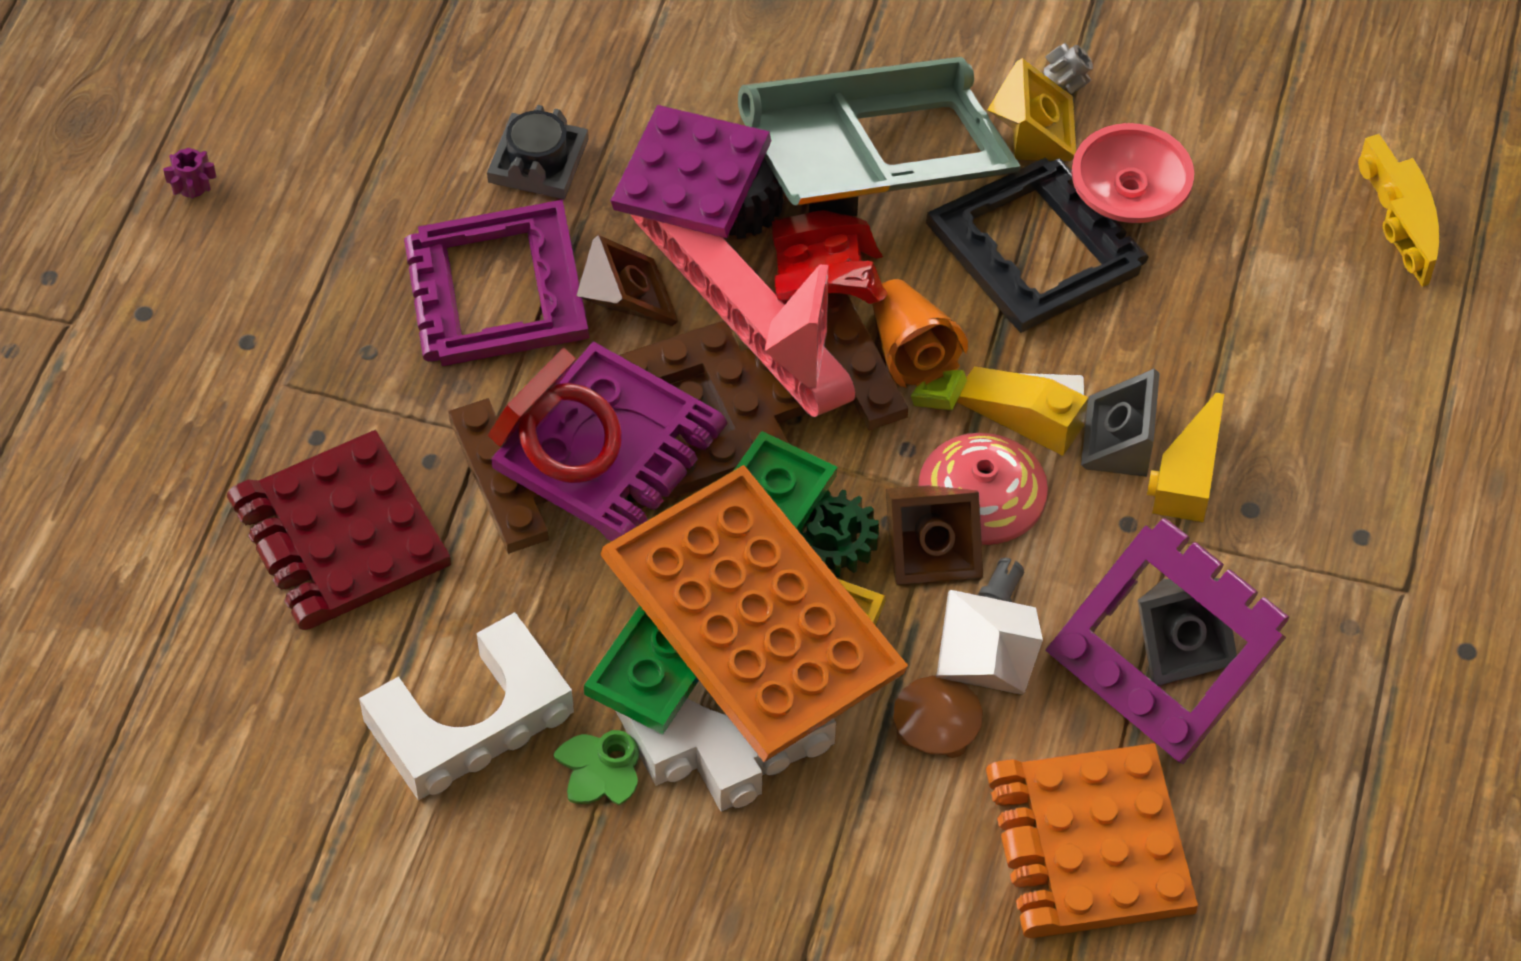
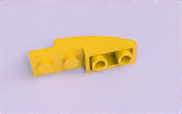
[1358,134,1439,287]

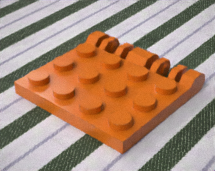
[986,743,1198,938]

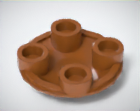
[893,675,983,758]

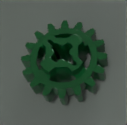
[799,489,879,577]

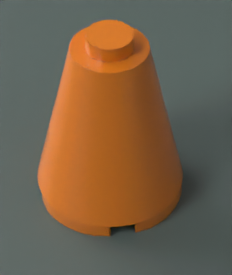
[872,279,968,388]

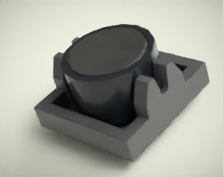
[487,105,589,199]

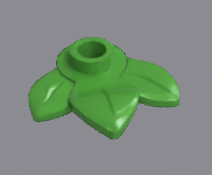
[553,730,639,805]

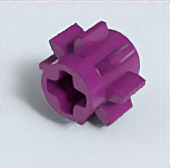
[163,147,217,199]

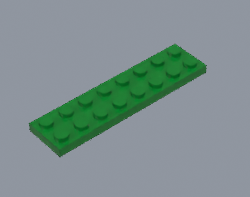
[584,431,838,735]

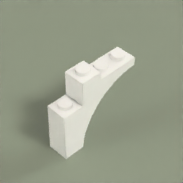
[616,698,836,811]

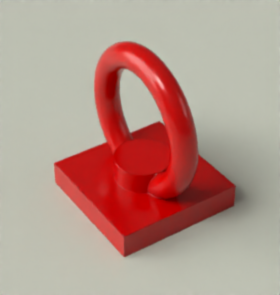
[487,347,622,483]

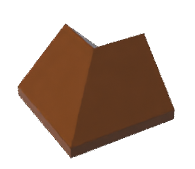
[576,235,678,326]

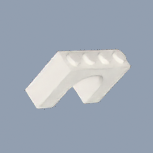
[359,612,574,801]

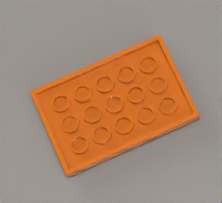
[601,465,908,762]

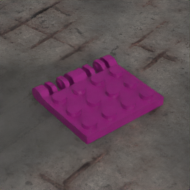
[491,341,727,541]

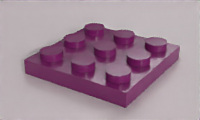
[610,105,772,238]

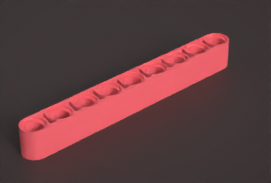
[630,214,855,417]

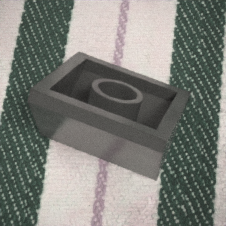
[1081,369,1160,477]

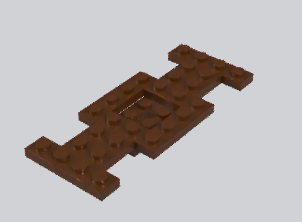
[448,293,908,554]

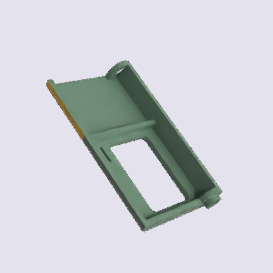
[738,57,1021,205]

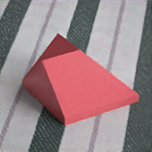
[765,264,828,388]

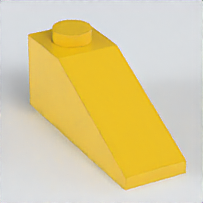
[957,366,1088,456]
[1147,393,1224,522]

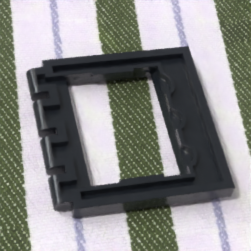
[926,157,1149,333]

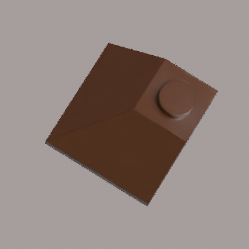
[886,485,983,585]

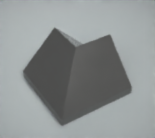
[1137,578,1237,686]

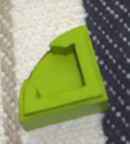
[911,370,967,410]

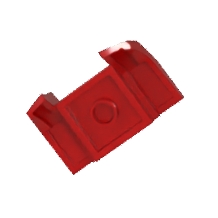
[772,210,888,304]

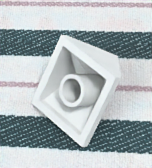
[936,590,1043,695]

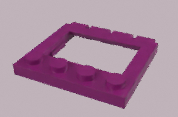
[404,200,590,366]
[1045,518,1289,764]

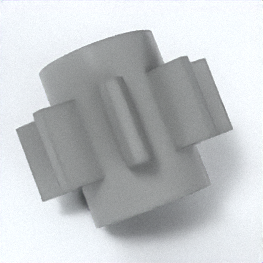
[1044,43,1093,94]

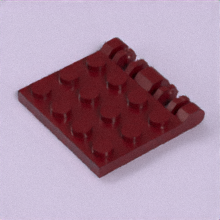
[227,429,451,630]

